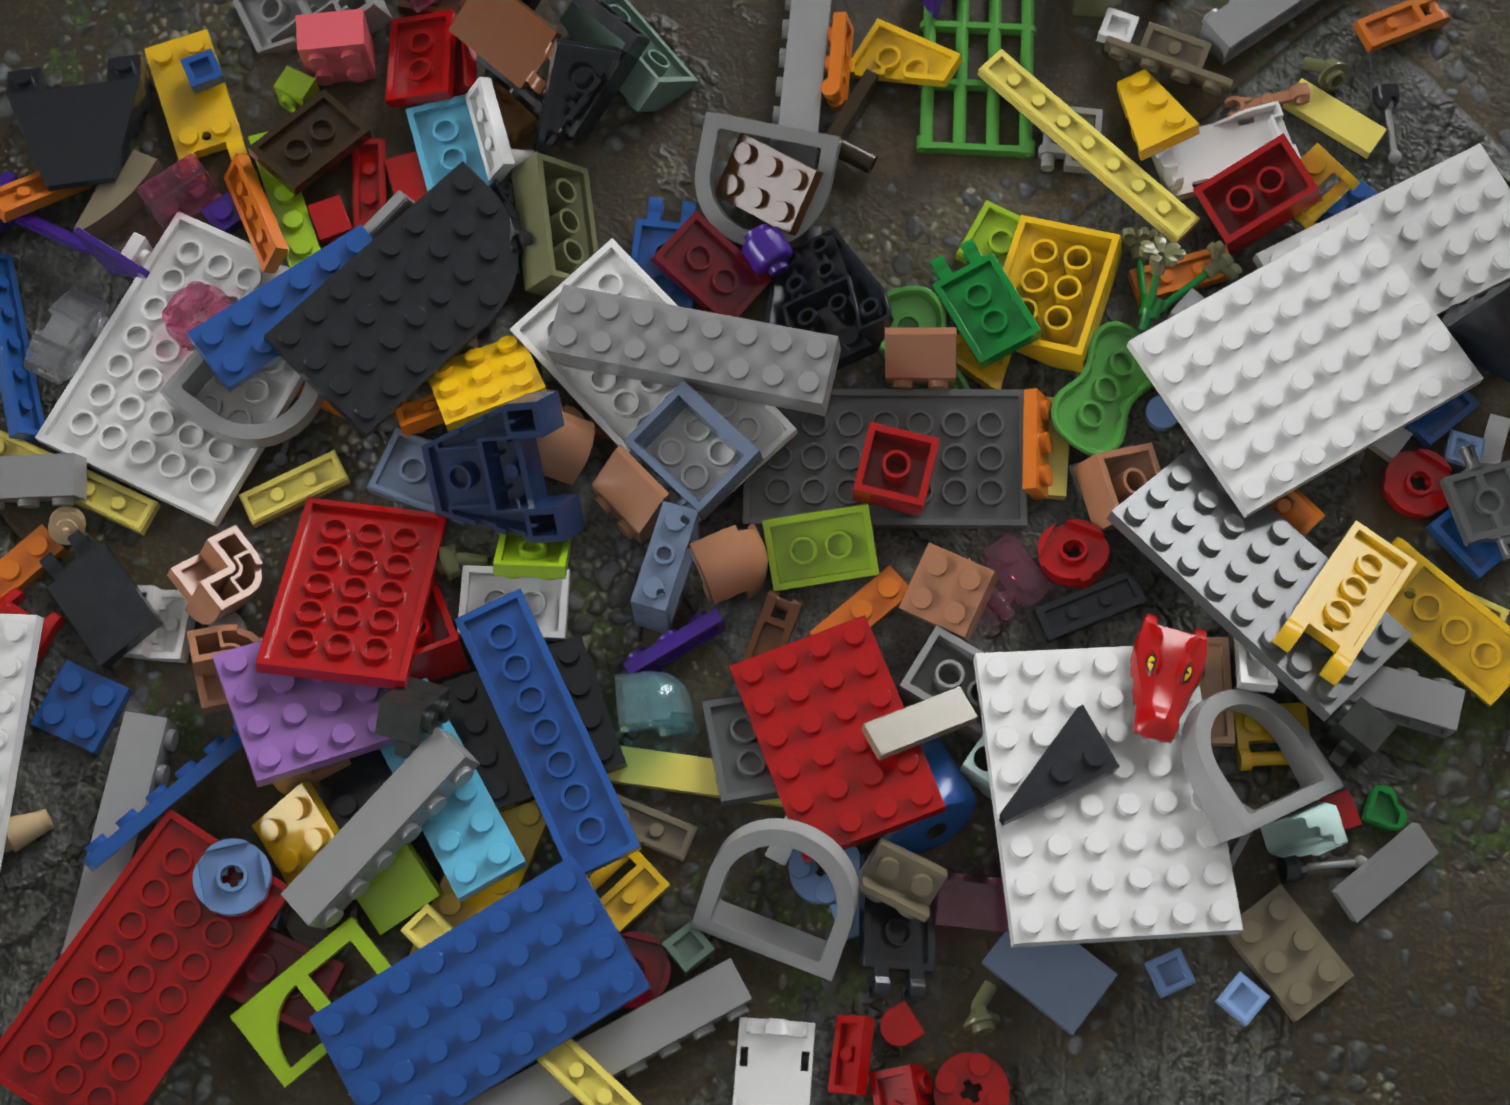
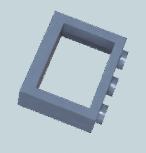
[624,380,763,520]
[630,501,701,634]

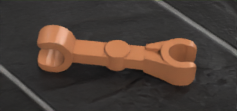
[1224,82,1310,117]

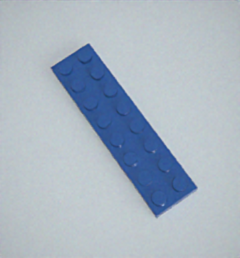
[454,588,642,875]

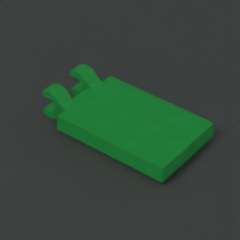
[930,239,1043,369]

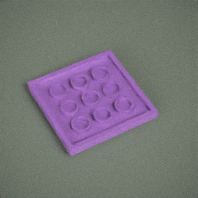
[212,640,397,788]

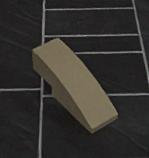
[74,150,166,240]

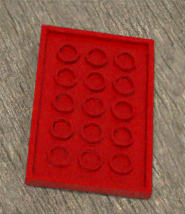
[255,497,448,689]
[730,615,947,865]

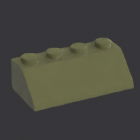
[511,152,598,296]

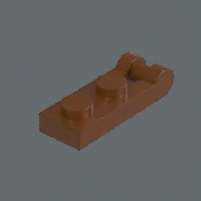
[742,590,804,661]

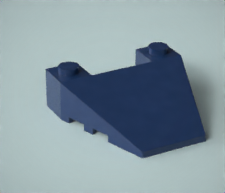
[421,390,585,543]

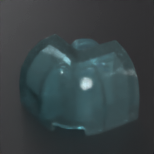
[615,671,696,737]

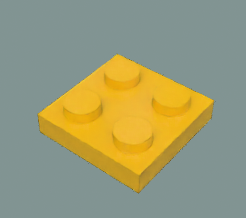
[252,781,340,885]

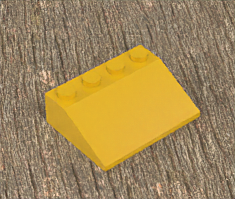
[1003,215,1122,373]

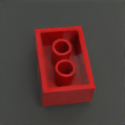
[1193,133,1323,255]

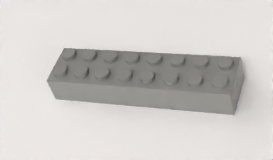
[546,285,841,416]

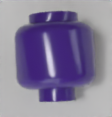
[742,224,793,277]

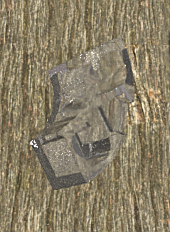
[23,288,109,385]

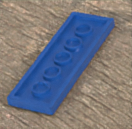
[187,225,373,392]

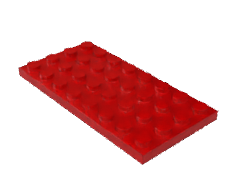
[0,808,289,1105]

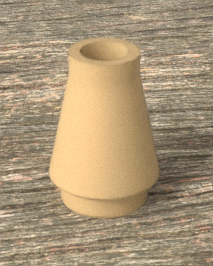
[4,808,54,853]

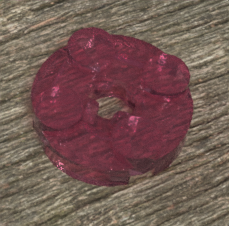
[162,281,232,351]

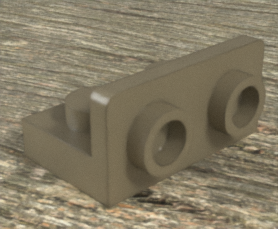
[859,837,948,922]

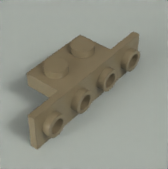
[1104,22,1233,95]

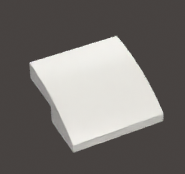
[123,585,196,663]

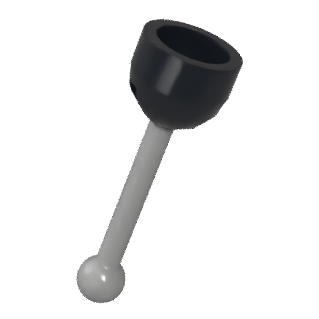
[1371,83,1402,164]
[1277,855,1368,884]

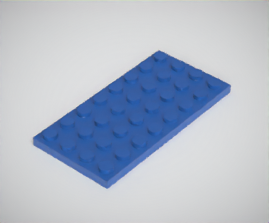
[309,855,652,1105]

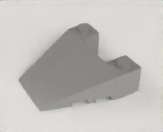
[233,0,393,55]

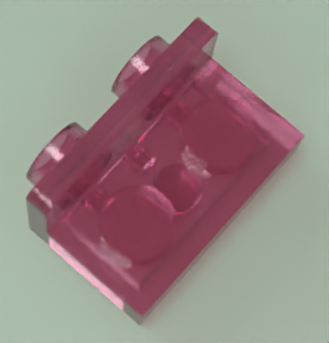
[136,153,222,232]
[935,872,1009,932]

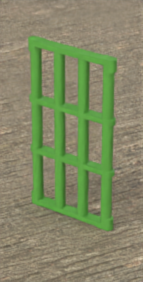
[916,0,1037,159]

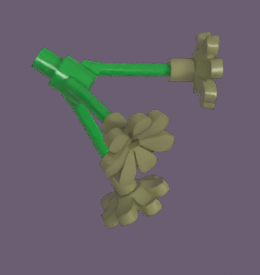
[1121,227,1242,331]

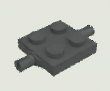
[1439,444,1510,561]

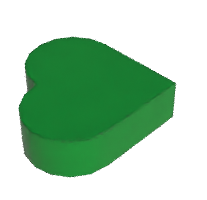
[1360,784,1407,833]

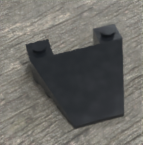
[6,54,152,191]
[1441,282,1510,383]

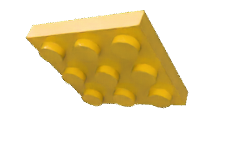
[429,335,547,432]

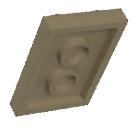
[1224,884,1354,1022]

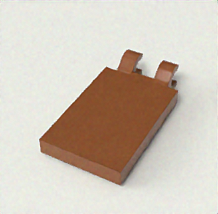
[448,0,562,94]

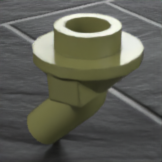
[1302,56,1349,91]
[437,545,488,581]
[963,980,1001,1036]

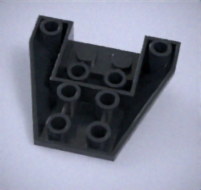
[764,228,894,370]

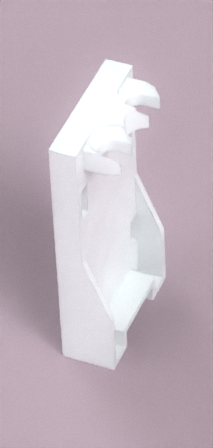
[1151,101,1301,200]
[733,1017,815,1105]

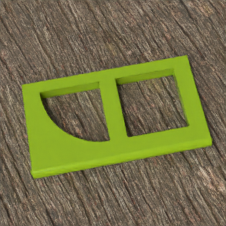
[230,916,391,1088]

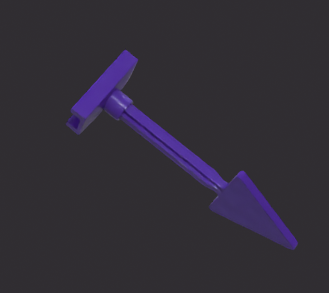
[0,170,150,279]

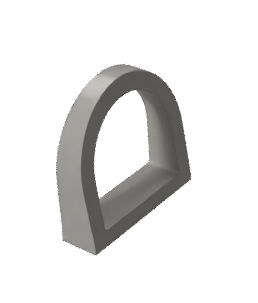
[695,112,842,245]
[159,287,324,448]
[1181,689,1344,843]
[690,818,860,981]

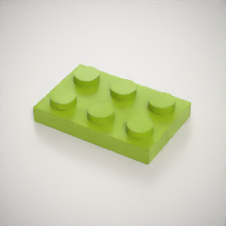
[762,503,880,591]

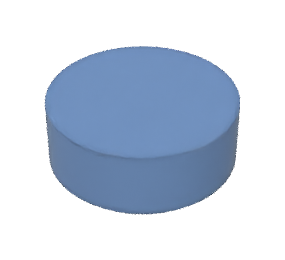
[1144,396,1178,432]

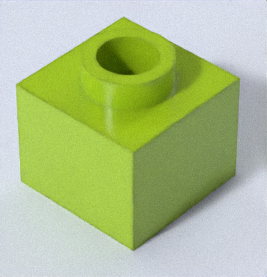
[273,66,320,113]

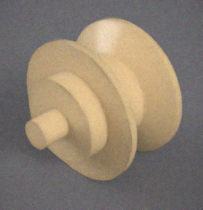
[48,506,86,545]

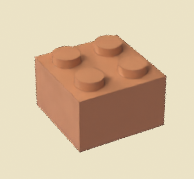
[899,543,999,642]

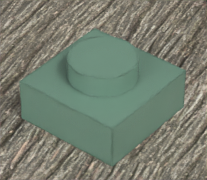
[662,920,715,976]

